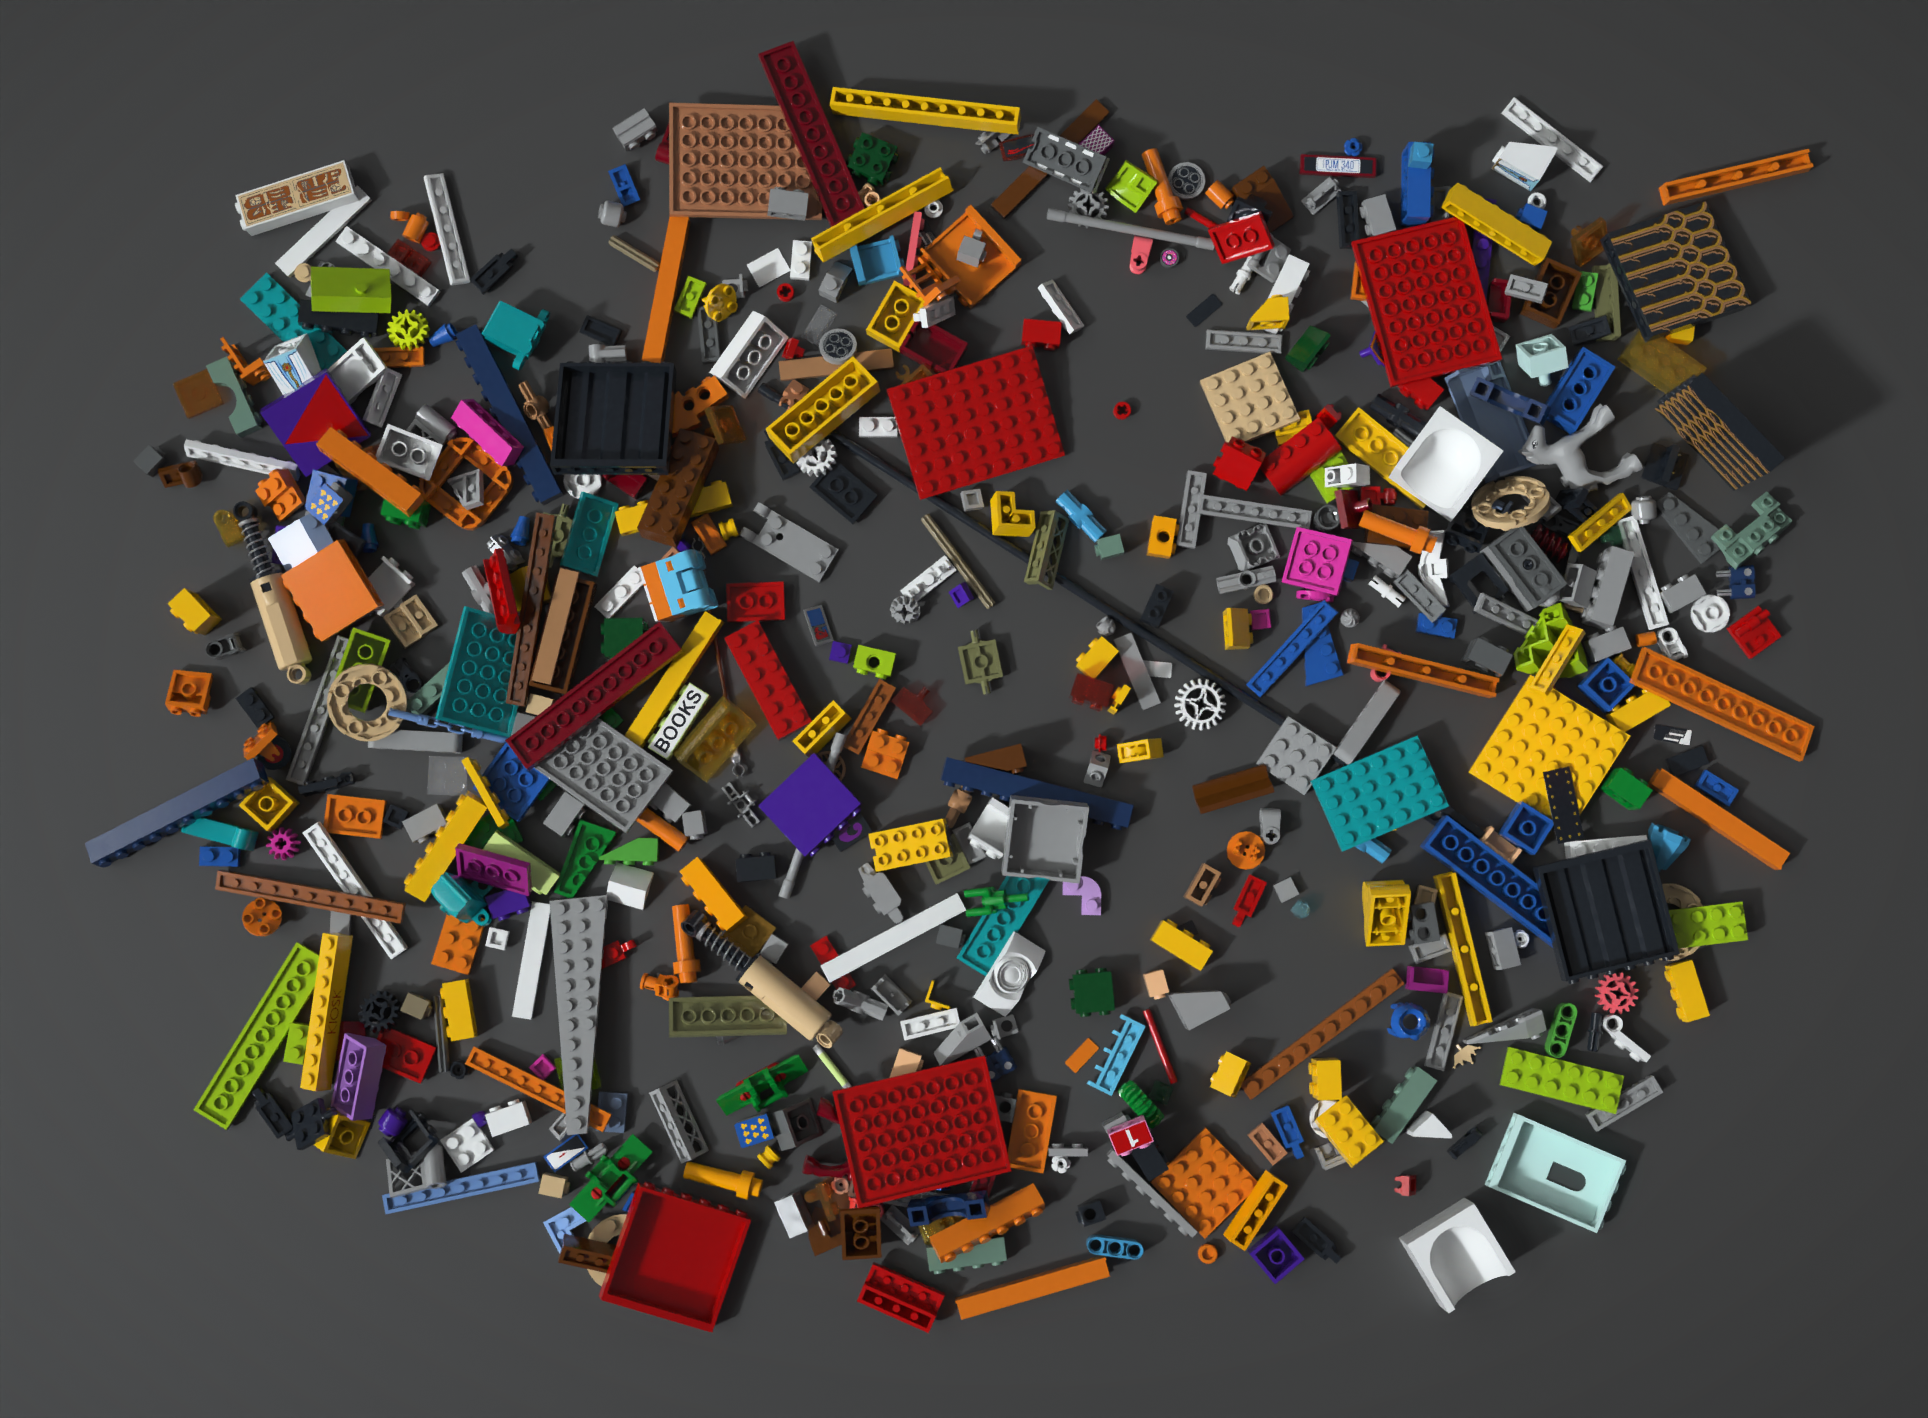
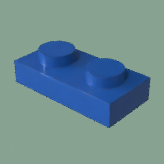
[1416,613,1457,639]
[1694,770,1739,807]
[199,846,241,867]

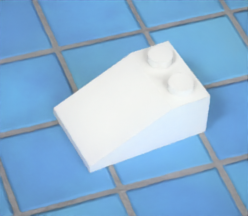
[376,424,443,481]

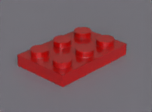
[1208,211,1275,264]
[726,581,785,623]
[377,1028,437,1084]

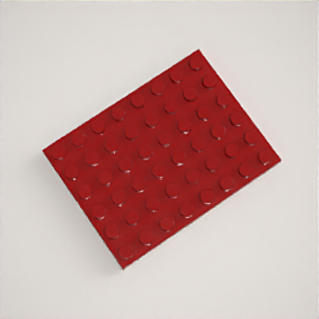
[1351,217,1502,387]
[886,345,1065,500]
[832,1055,1012,1208]

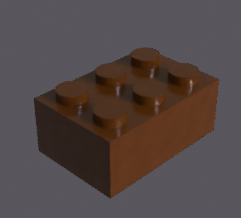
[1520,257,1582,329]
[1364,504,1429,551]

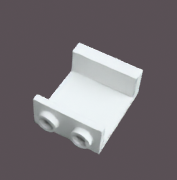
[368,556,415,617]
[966,798,1009,859]

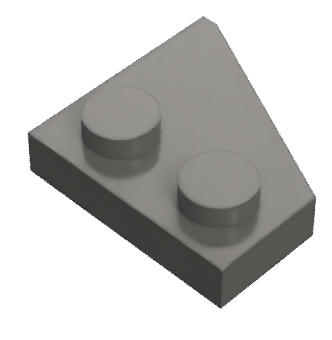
[447,469,484,510]

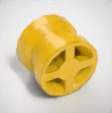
[718,518,739,541]
[757,1145,781,1169]

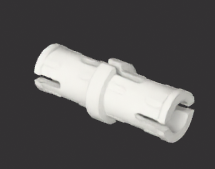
[1229,256,1253,295]
[1368,575,1406,608]

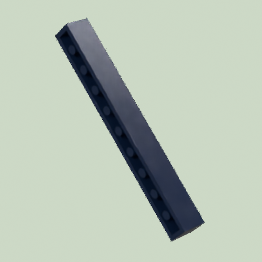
[455,324,564,506]
[940,757,1133,830]
[85,758,269,867]

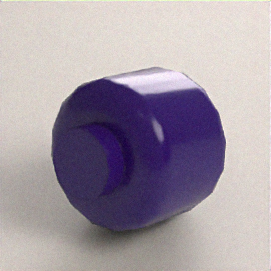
[378,1107,408,1137]

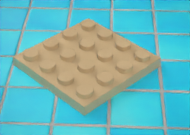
[1200,352,1300,443]

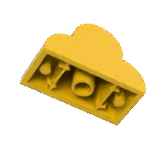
[1362,880,1411,947]

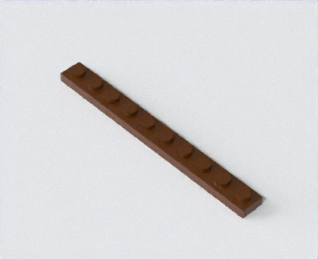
[506,512,557,706]

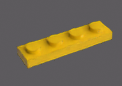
[1568,493,1632,552]
[1529,624,1586,697]
[461,757,509,829]

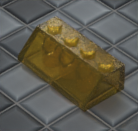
[673,696,757,783]

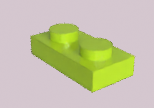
[674,276,707,319]

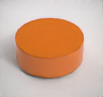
[390,211,410,221]
[1198,1243,1218,1264]

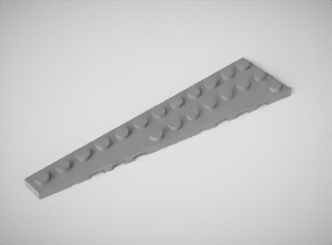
[550,895,608,1135]

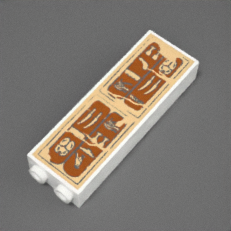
[235,160,359,236]

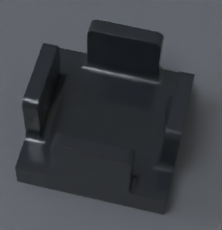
[1227,194,1272,226]

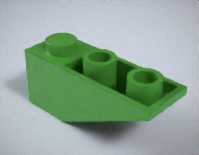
[599,838,660,865]

